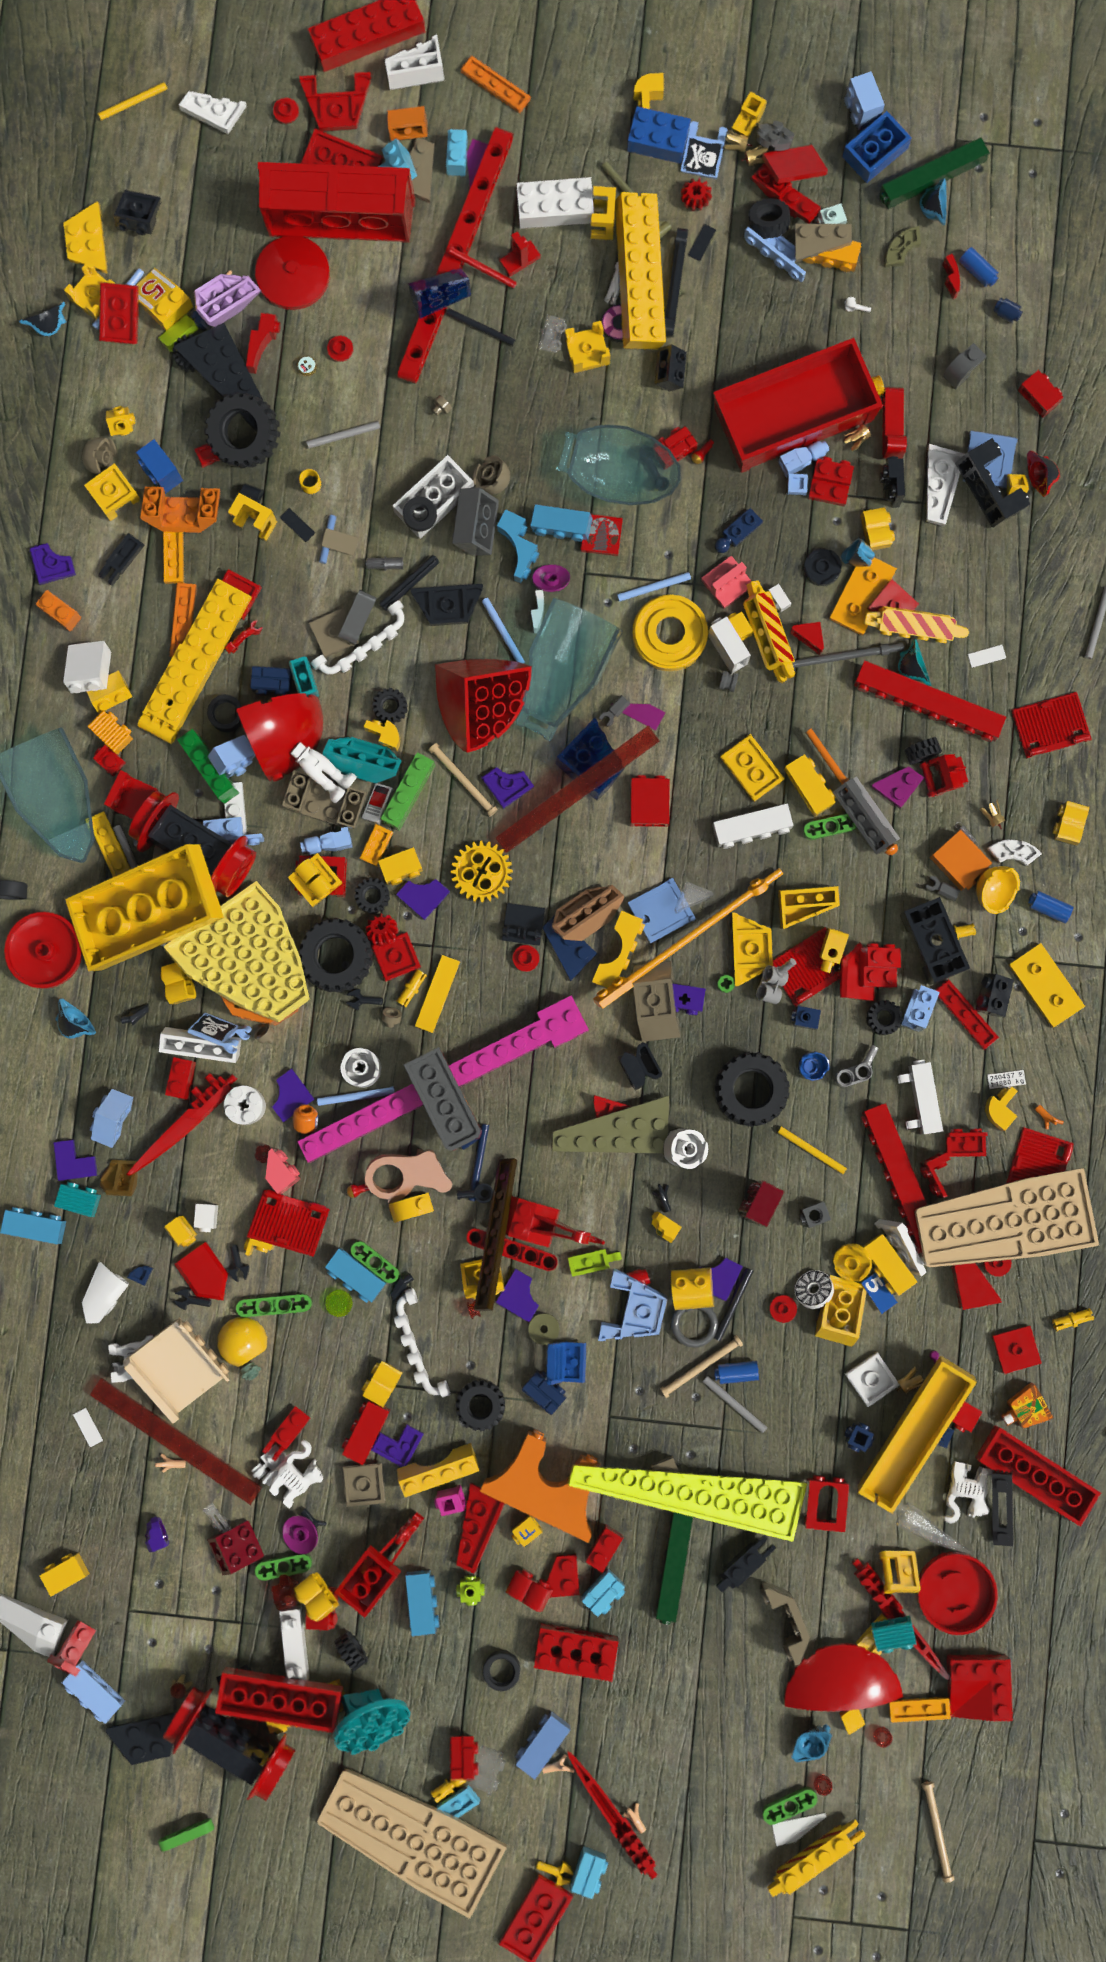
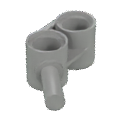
[756,958,796,1004]
[834,1045,879,1088]

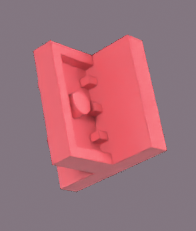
[701,556,752,609]

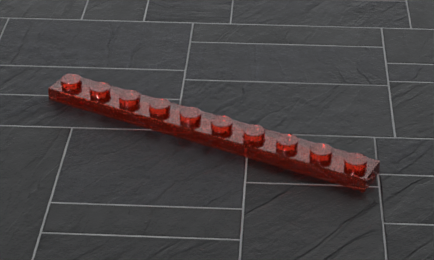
[496,725,660,853]
[90,1378,263,1505]

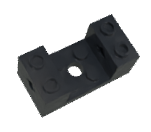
[955,438,1030,528]
[900,897,970,986]

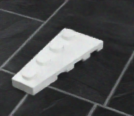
[926,444,965,526]

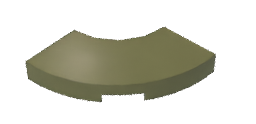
[885,226,921,267]

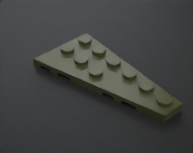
[551,1095,669,1153]

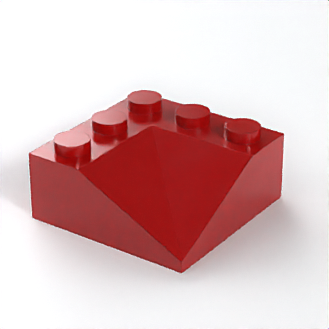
[947,1654,1013,1721]

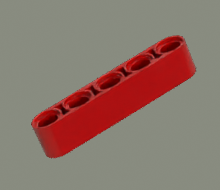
[466,1228,558,1271]

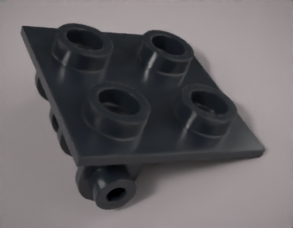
[502,903,545,946]

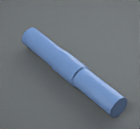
[319,515,336,564]

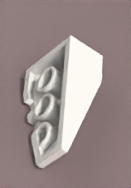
[0,1594,68,1657]

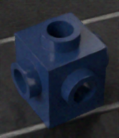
[844,1422,874,1452]

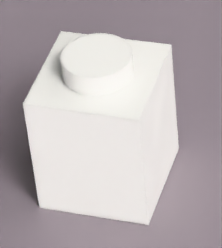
[194,1204,218,1232]

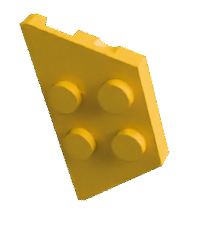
[64,202,108,273]
[732,913,773,987]

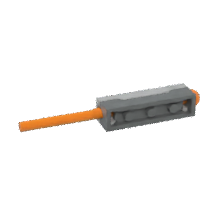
[806,728,900,855]

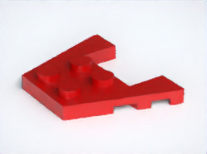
[299,72,372,131]

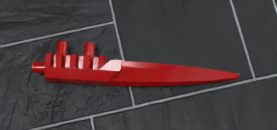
[126,1073,237,1176]
[852,1558,949,1680]
[568,1752,658,1880]

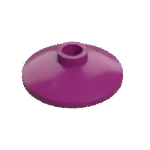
[532,565,570,592]
[283,1515,318,1554]

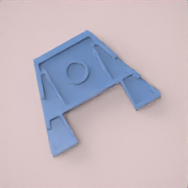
[598,1268,667,1341]

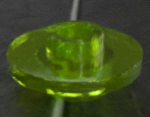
[325,1290,353,1317]

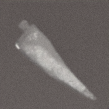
[896,1502,972,1554]

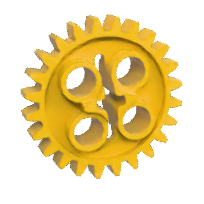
[451,841,513,903]

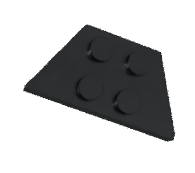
[411,584,483,626]
[106,1712,177,1765]

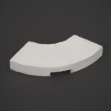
[987,840,1042,866]

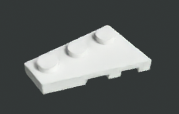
[179,91,246,134]
[874,1219,926,1276]

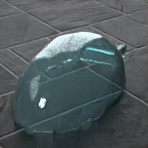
[556,425,681,506]

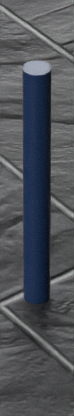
[468,1124,490,1201]

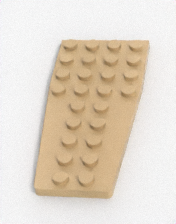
[915,1168,1099,1267]
[318,1768,507,1919]

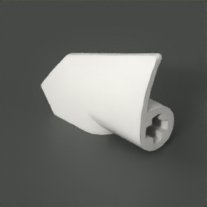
[82,1262,129,1323]

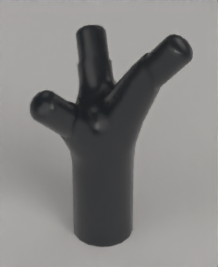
[652,1184,671,1213]
[300,1509,327,1534]

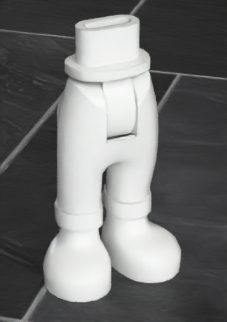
[290,742,357,803]

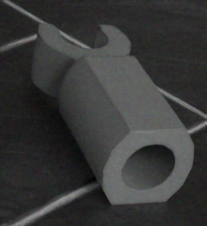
[599,695,631,727]
[925,876,960,901]

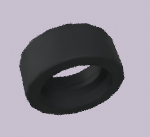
[207,694,243,732]
[0,880,28,900]
[483,1650,521,1692]

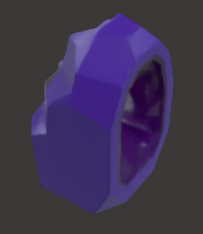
[145,1516,169,1553]

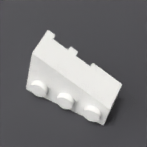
[385,35,444,90]

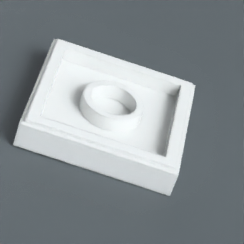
[845,1352,900,1407]

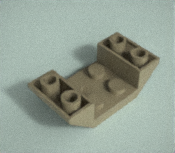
[282,770,367,829]
[633,961,681,1042]
[760,1581,810,1666]

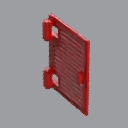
[1011,692,1092,759]
[773,927,845,1007]
[1006,1127,1073,1184]
[247,1189,330,1257]

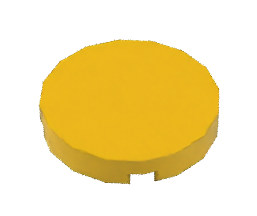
[833,1243,872,1282]

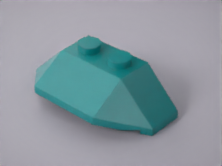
[322,737,401,784]

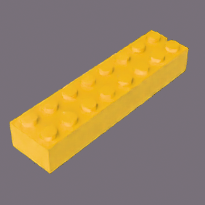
[615,192,666,349]
[857,1355,977,1514]

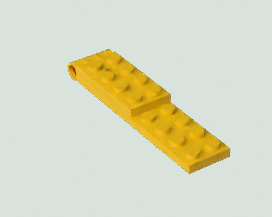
[137,579,252,744]

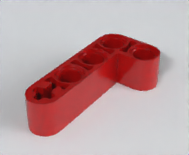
[883,387,907,459]

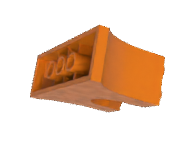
[480,1429,600,1542]

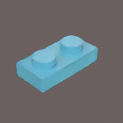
[437,1785,480,1818]

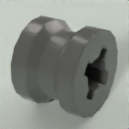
[719,670,738,692]

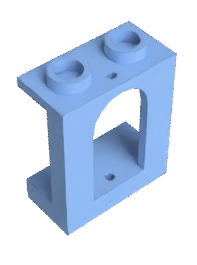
[901,985,939,1032]

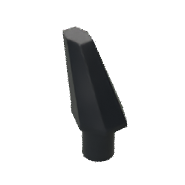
[121,1004,149,1025]
[391,1273,414,1301]

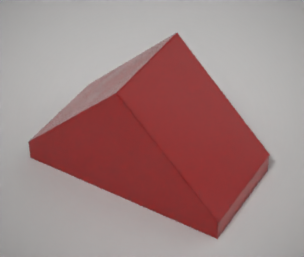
[790,622,824,655]

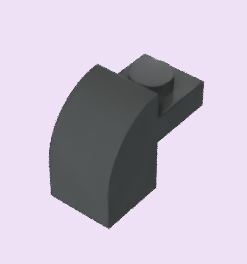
[943,343,986,389]

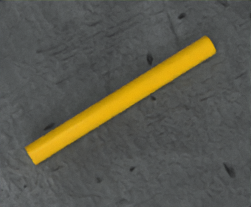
[98,82,167,121]
[777,1126,847,1174]

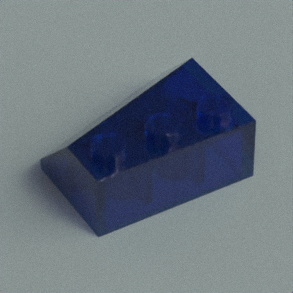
[408,268,471,319]
[555,718,625,801]

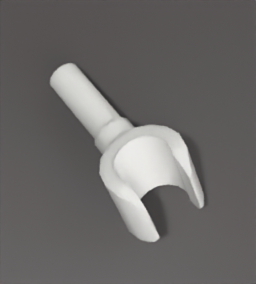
[845,297,871,312]

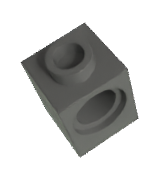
[799,1201,831,1228]

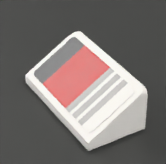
[362,783,394,825]

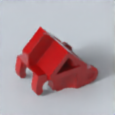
[919,754,969,798]

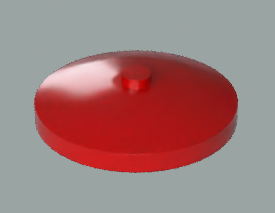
[255,236,330,310]
[4,912,82,989]

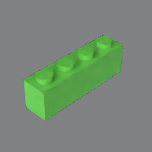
[381,752,435,831]

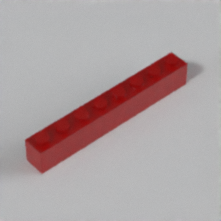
[854,660,1006,742]
[861,1103,927,1257]

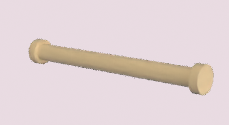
[429,743,498,817]
[660,1335,743,1398]
[922,1781,954,1882]

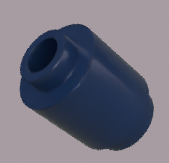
[993,298,1023,323]

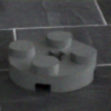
[756,121,794,151]

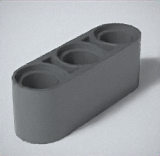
[338,590,376,645]

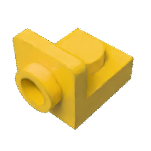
[244,1238,274,1256]

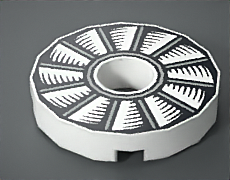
[795,1270,834,1309]

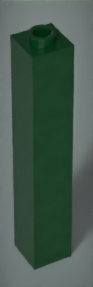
[879,137,990,209]
[656,1512,693,1625]

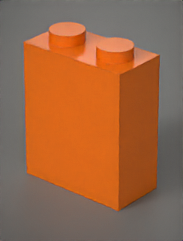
[930,830,992,891]

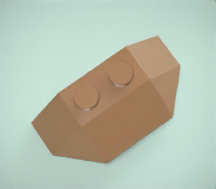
[552,885,624,941]

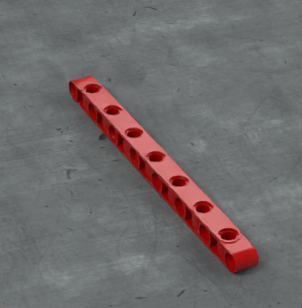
[398,127,514,384]

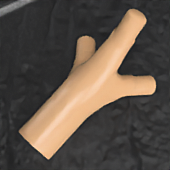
[155,1454,186,1473]
[542,1754,574,1774]
[623,1803,646,1833]

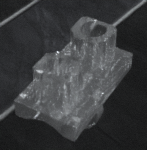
[539,314,566,353]

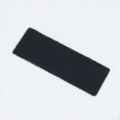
[688,224,716,261]
[280,508,315,542]

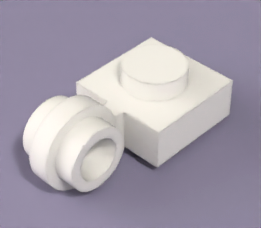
[252,1444,287,1479]

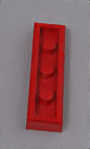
[935,979,999,1050]

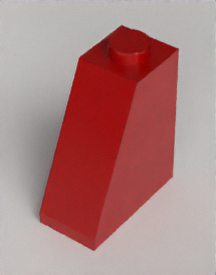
[951,1263,1002,1310]

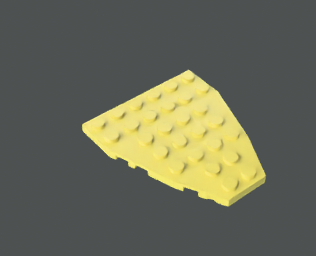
[164,881,310,1022]

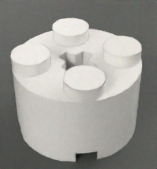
[341,1048,381,1088]
[224,1086,266,1125]
[664,1129,708,1169]

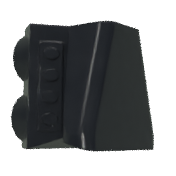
[618,1042,662,1091]

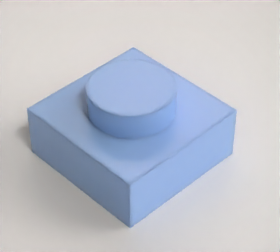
[787,474,808,495]

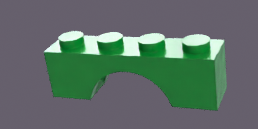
[177,728,239,804]

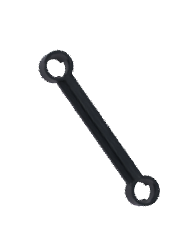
[665,228,689,337]

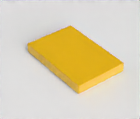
[720,734,785,802]

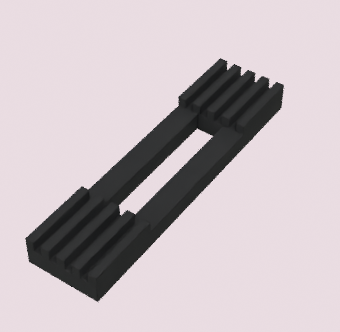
[992,1470,1014,1546]

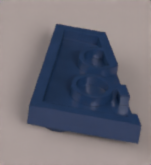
[543,915,597,981]

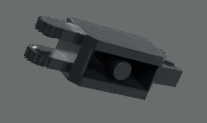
[716,1535,776,1592]

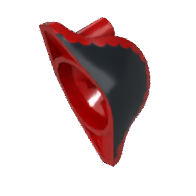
[1027,450,1060,497]

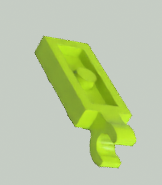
[568,1249,622,1277]

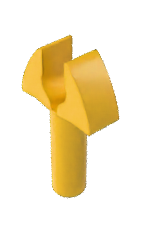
[536,1861,574,1885]

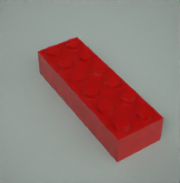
[308,0,426,72]
[975,1425,1101,1527]
[215,1667,344,1733]

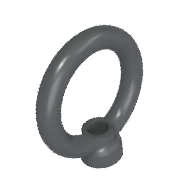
[671,1307,718,1348]

